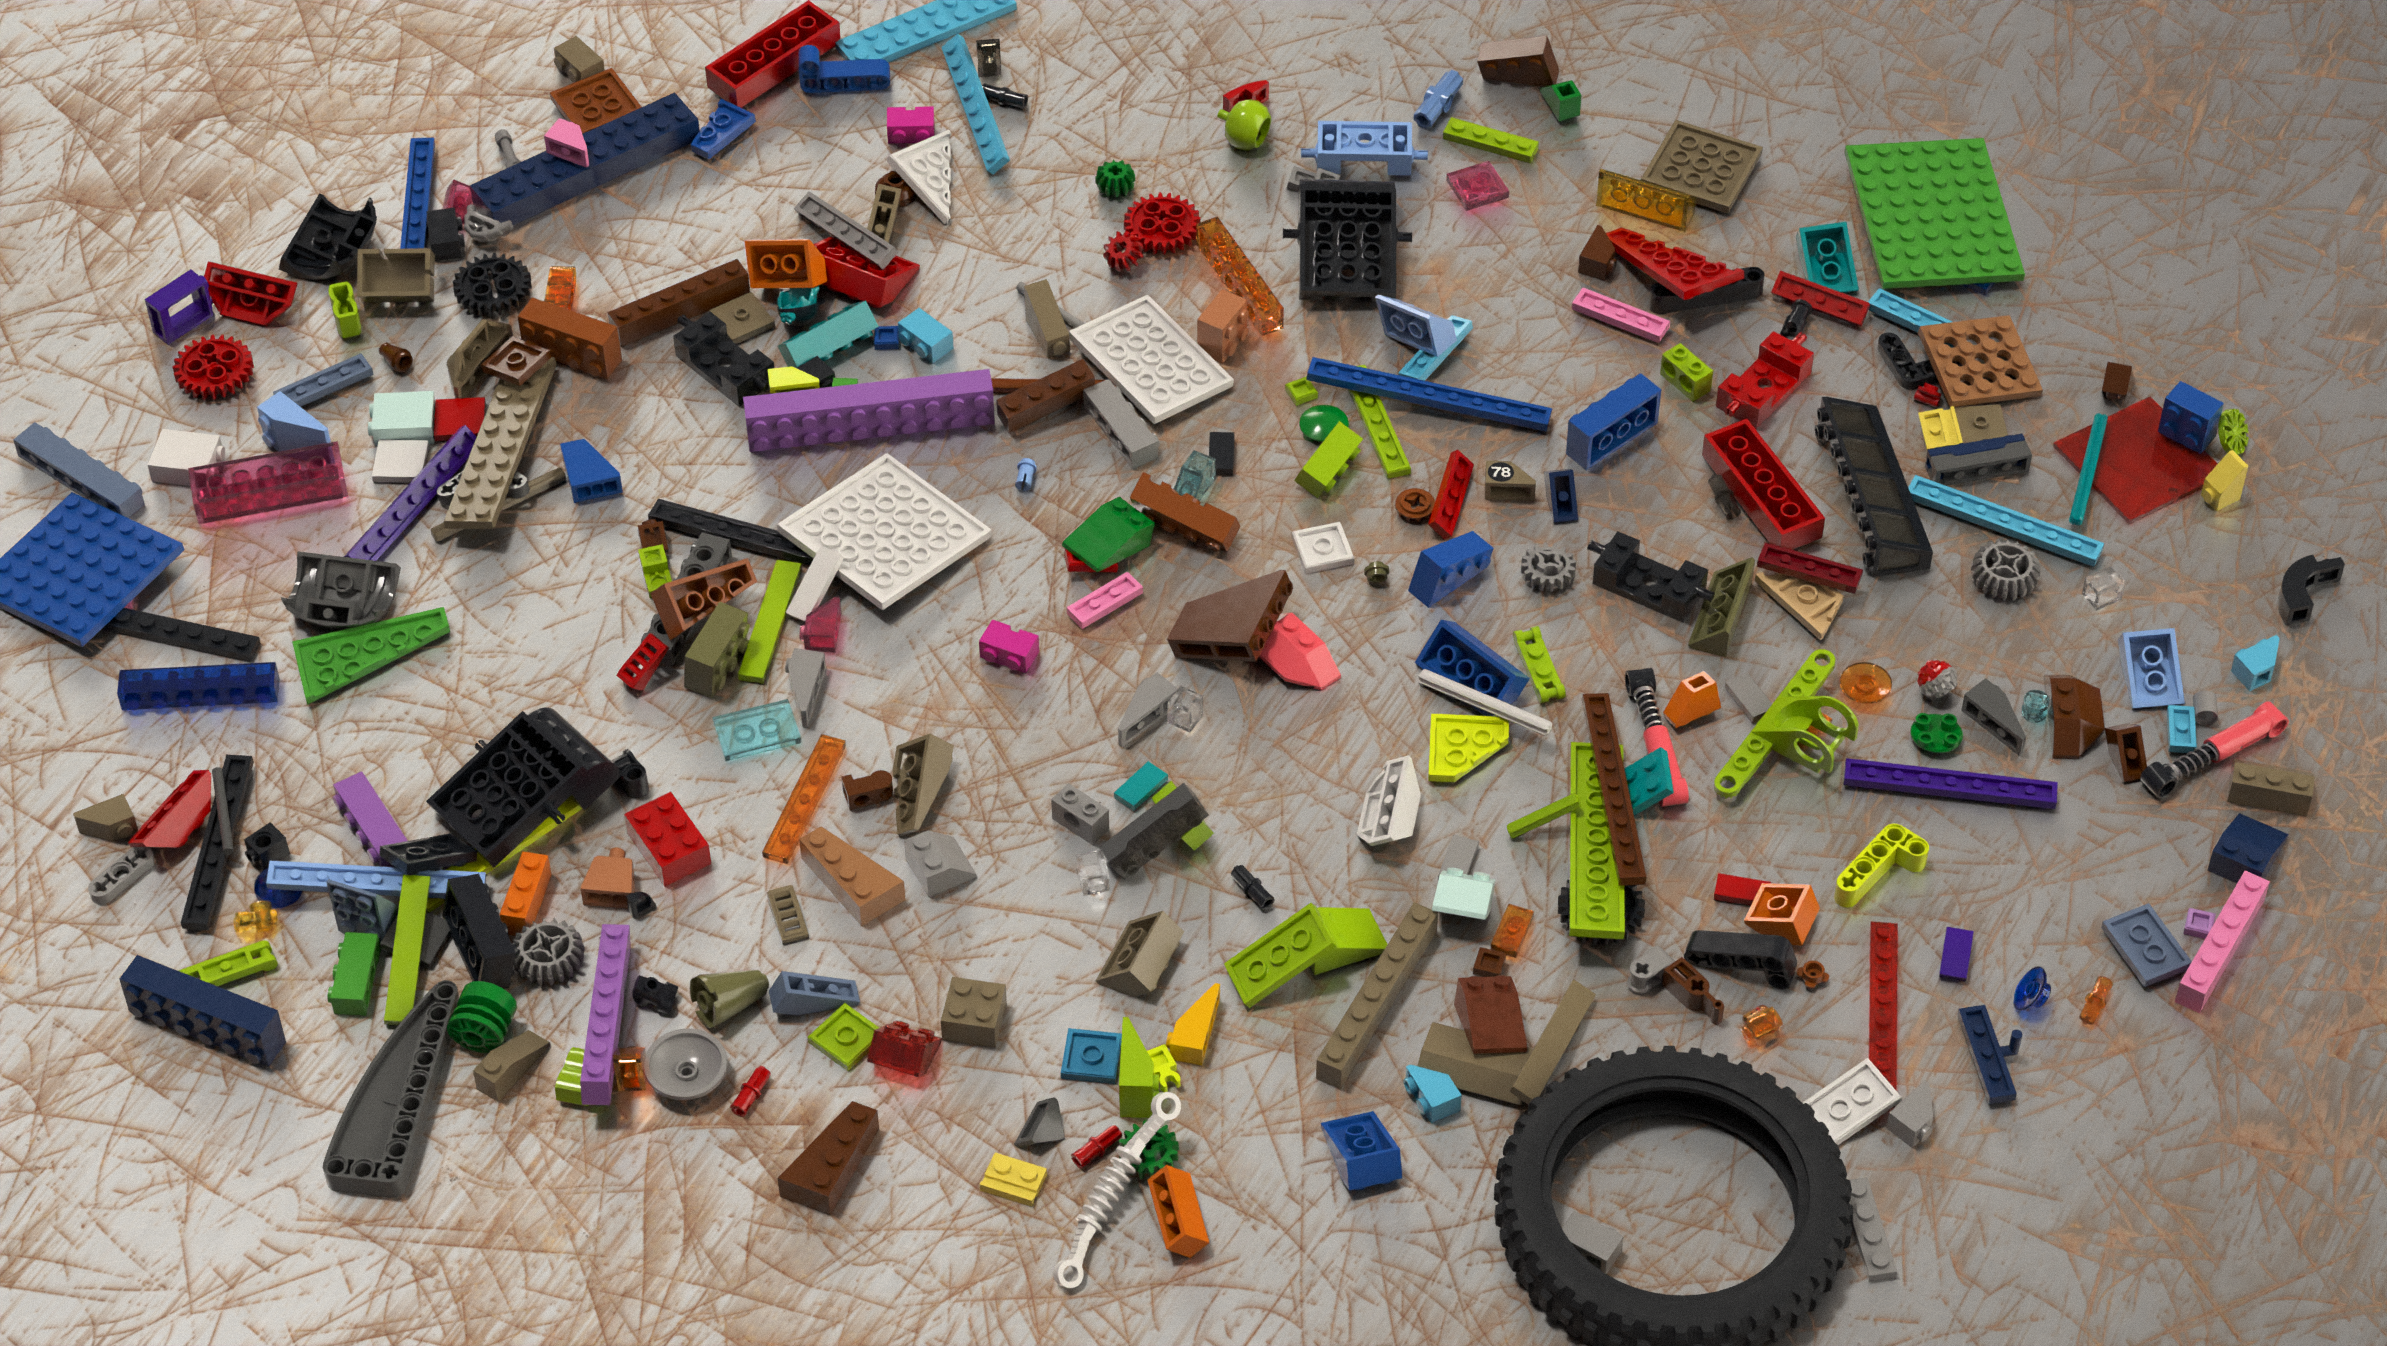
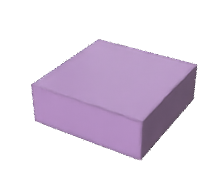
[2183,908,2216,939]

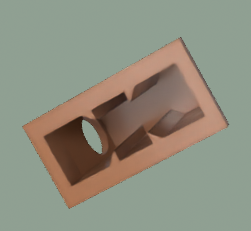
[580,847,635,909]

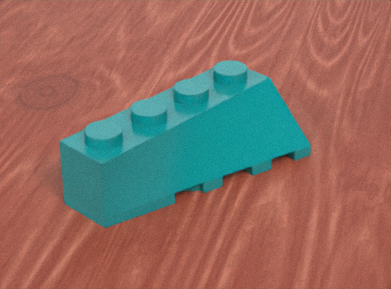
[777,301,879,368]

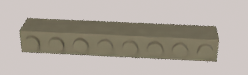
[1316,902,1438,1089]

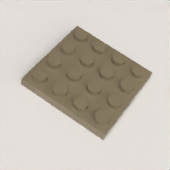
[1640,119,1763,213]

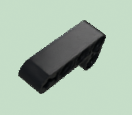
[1684,930,1797,990]

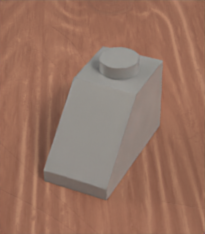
[1886,1080,1933,1148]

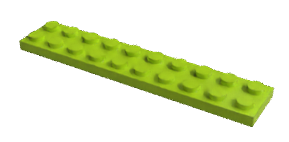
[1569,742,1625,939]

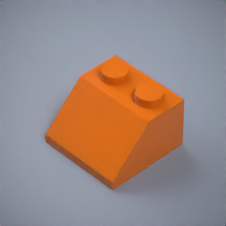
[1744,883,1820,946]

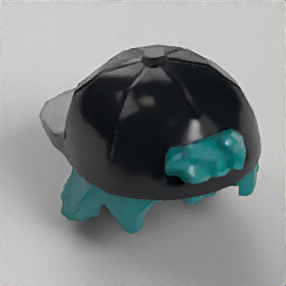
[777,286,826,328]

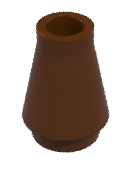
[379,342,413,372]

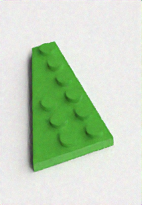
[292,607,450,705]

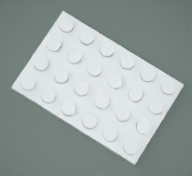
[1069,295,1234,424]

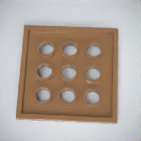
[1918,315,2043,407]

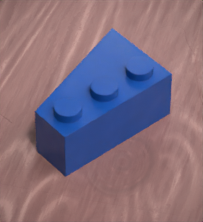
[1408,531,1494,608]

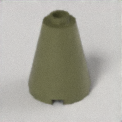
[690,970,769,1028]

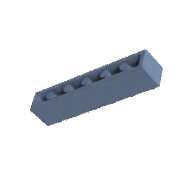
[13,422,145,518]

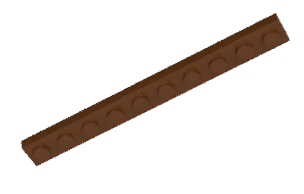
[1582,693,1646,886]

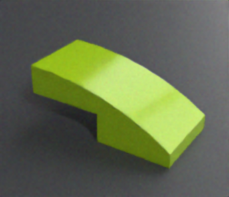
[638,544,672,598]

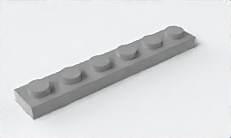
[793,191,898,269]

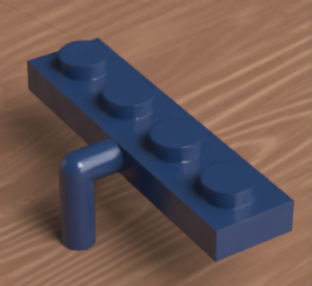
[1957,1005,2023,1104]

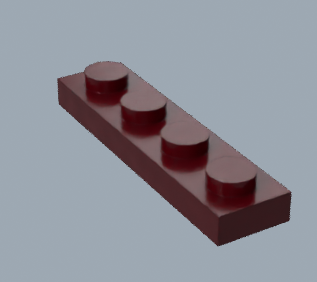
[1757,542,1863,594]

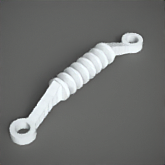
[1053,1092,1181,1288]

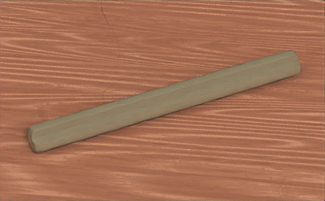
[431,467,566,541]

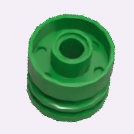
[447,981,517,1053]

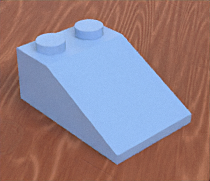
[257,391,335,465]
[2118,628,2185,709]

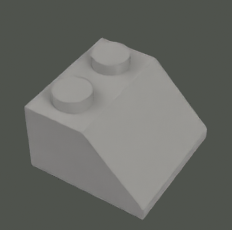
[904,830,977,897]

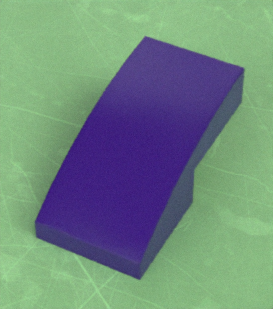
[1939,927,1974,981]

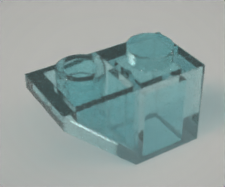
[1174,450,1216,501]

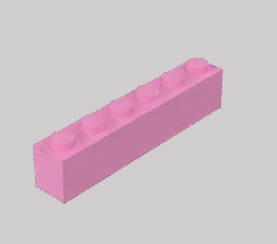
[2175,871,2270,1013]

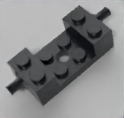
[673,311,774,407]
[1587,531,1715,623]

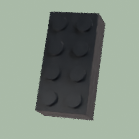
[442,873,518,989]

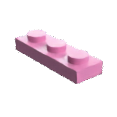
[1067,572,1143,629]

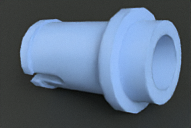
[1015,458,1037,491]

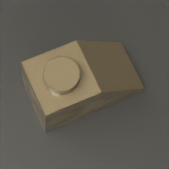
[73,794,138,842]

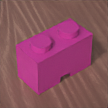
[887,106,935,144]
[979,619,1039,673]

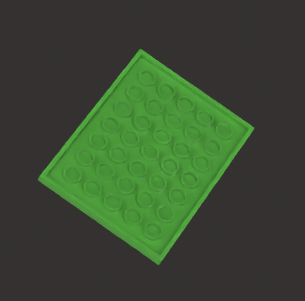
[1844,138,2025,289]

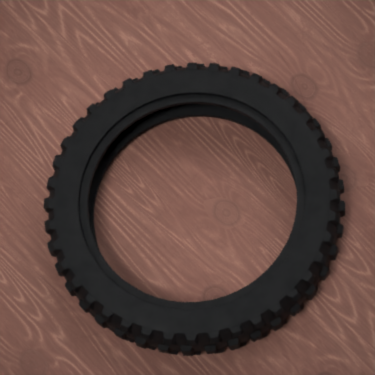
[1494,1046,1853,1346]

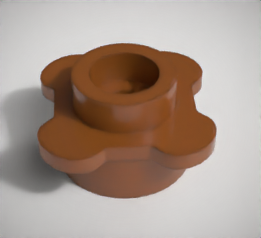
[1797,961,1829,989]

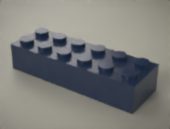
[119,955,286,1067]

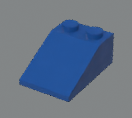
[1321,1111,1402,1190]

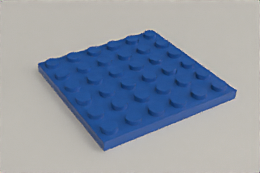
[0,492,185,647]

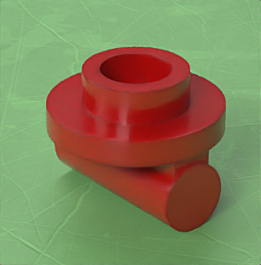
[1914,383,1942,408]

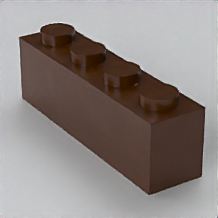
[996,359,1095,433]

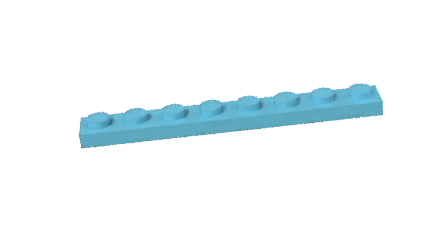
[941,33,1010,174]
[1908,475,2104,567]

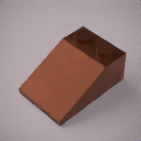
[1454,975,1527,1054]

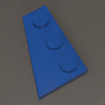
[690,99,756,159]

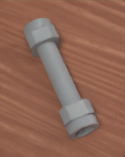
[495,129,521,169]

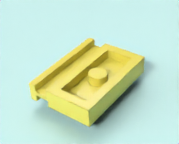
[1918,406,1963,450]
[980,1153,1047,1207]

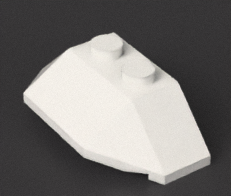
[1357,755,1421,846]

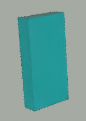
[1114,761,1168,811]

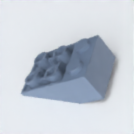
[326,879,398,943]

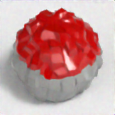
[1917,660,1958,702]

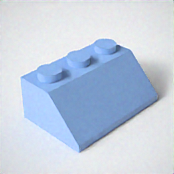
[1375,294,1457,357]

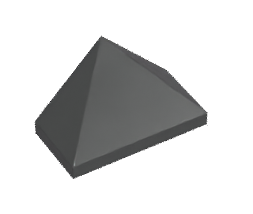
[1014,1097,1065,1148]

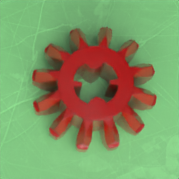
[1103,231,1144,272]

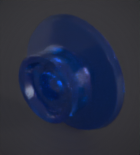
[2013,966,2051,1010]

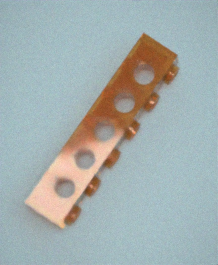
[1196,216,1284,336]

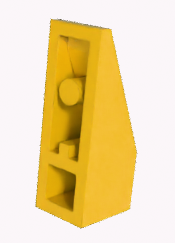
[1166,983,1220,1065]

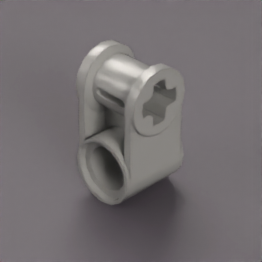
[1627,946,1675,995]

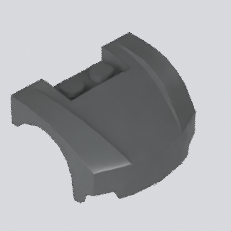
[281,551,401,630]

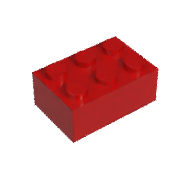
[624,792,711,887]

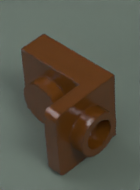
[638,519,668,553]

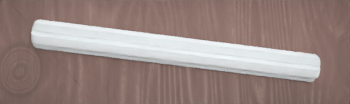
[1418,669,1552,736]

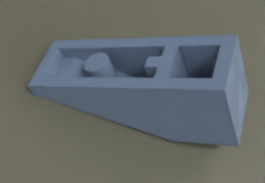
[769,971,860,1016]

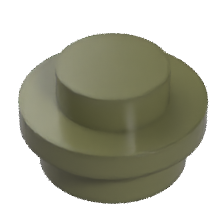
[1364,561,1390,583]

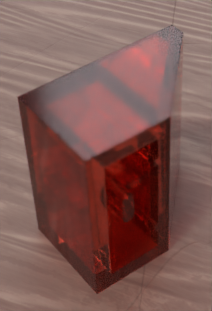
[867,1021,942,1077]

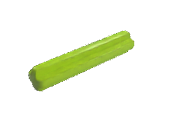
[1507,793,1581,838]

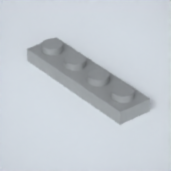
[1849,1177,1897,1282]

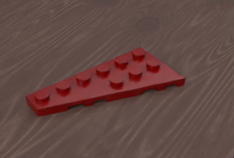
[1606,228,1744,300]

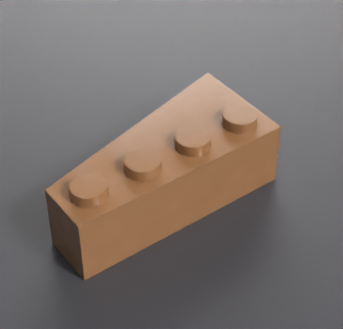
[799,826,906,927]

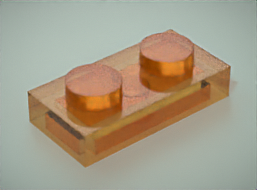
[1491,904,1534,958]

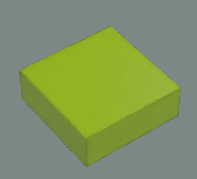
[1285,376,1318,406]

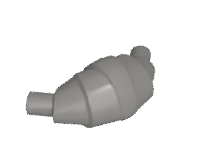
[464,204,513,242]

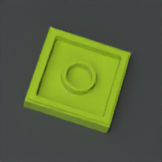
[807,1003,885,1071]

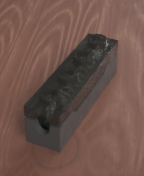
[1100,783,1209,879]

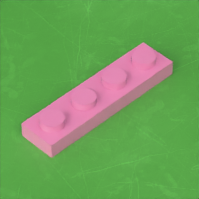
[1572,288,1670,343]

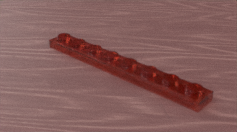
[1868,921,1898,1108]

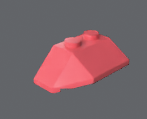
[1259,612,1341,690]

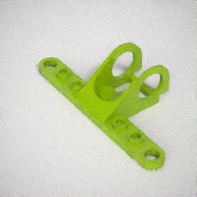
[1714,649,1859,799]

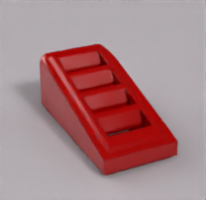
[616,633,669,691]

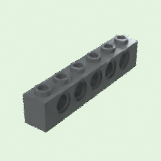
[641,532,732,666]

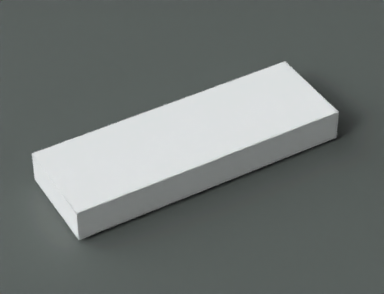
[786,546,844,625]

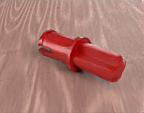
[730,1066,771,1117]
[1071,1125,1122,1169]

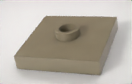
[709,292,775,344]
[1954,404,2008,443]

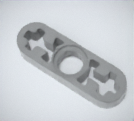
[88,847,155,904]

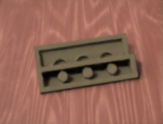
[1417,1022,1533,1105]

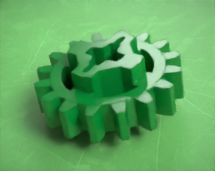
[1119,1120,1179,1179]

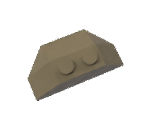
[446,319,513,399]

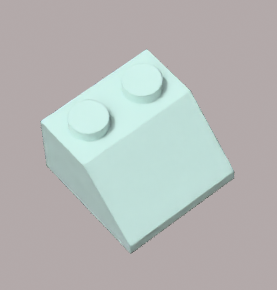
[1432,868,1496,920]

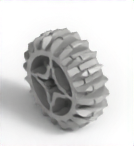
[1971,539,2041,601]
[512,918,585,986]

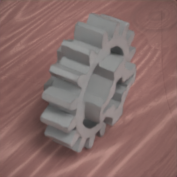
[1521,542,1576,592]

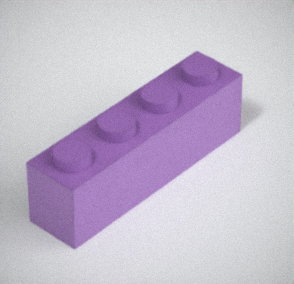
[332,771,408,867]

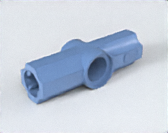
[1413,70,1463,129]

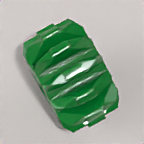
[1095,159,1135,198]

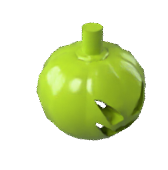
[1217,99,1271,151]

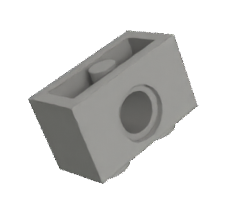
[1051,783,1109,845]

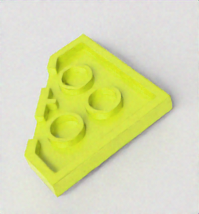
[1428,713,1509,782]

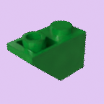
[1540,80,1582,121]

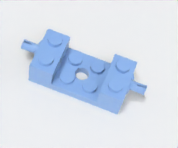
[1301,121,1428,175]

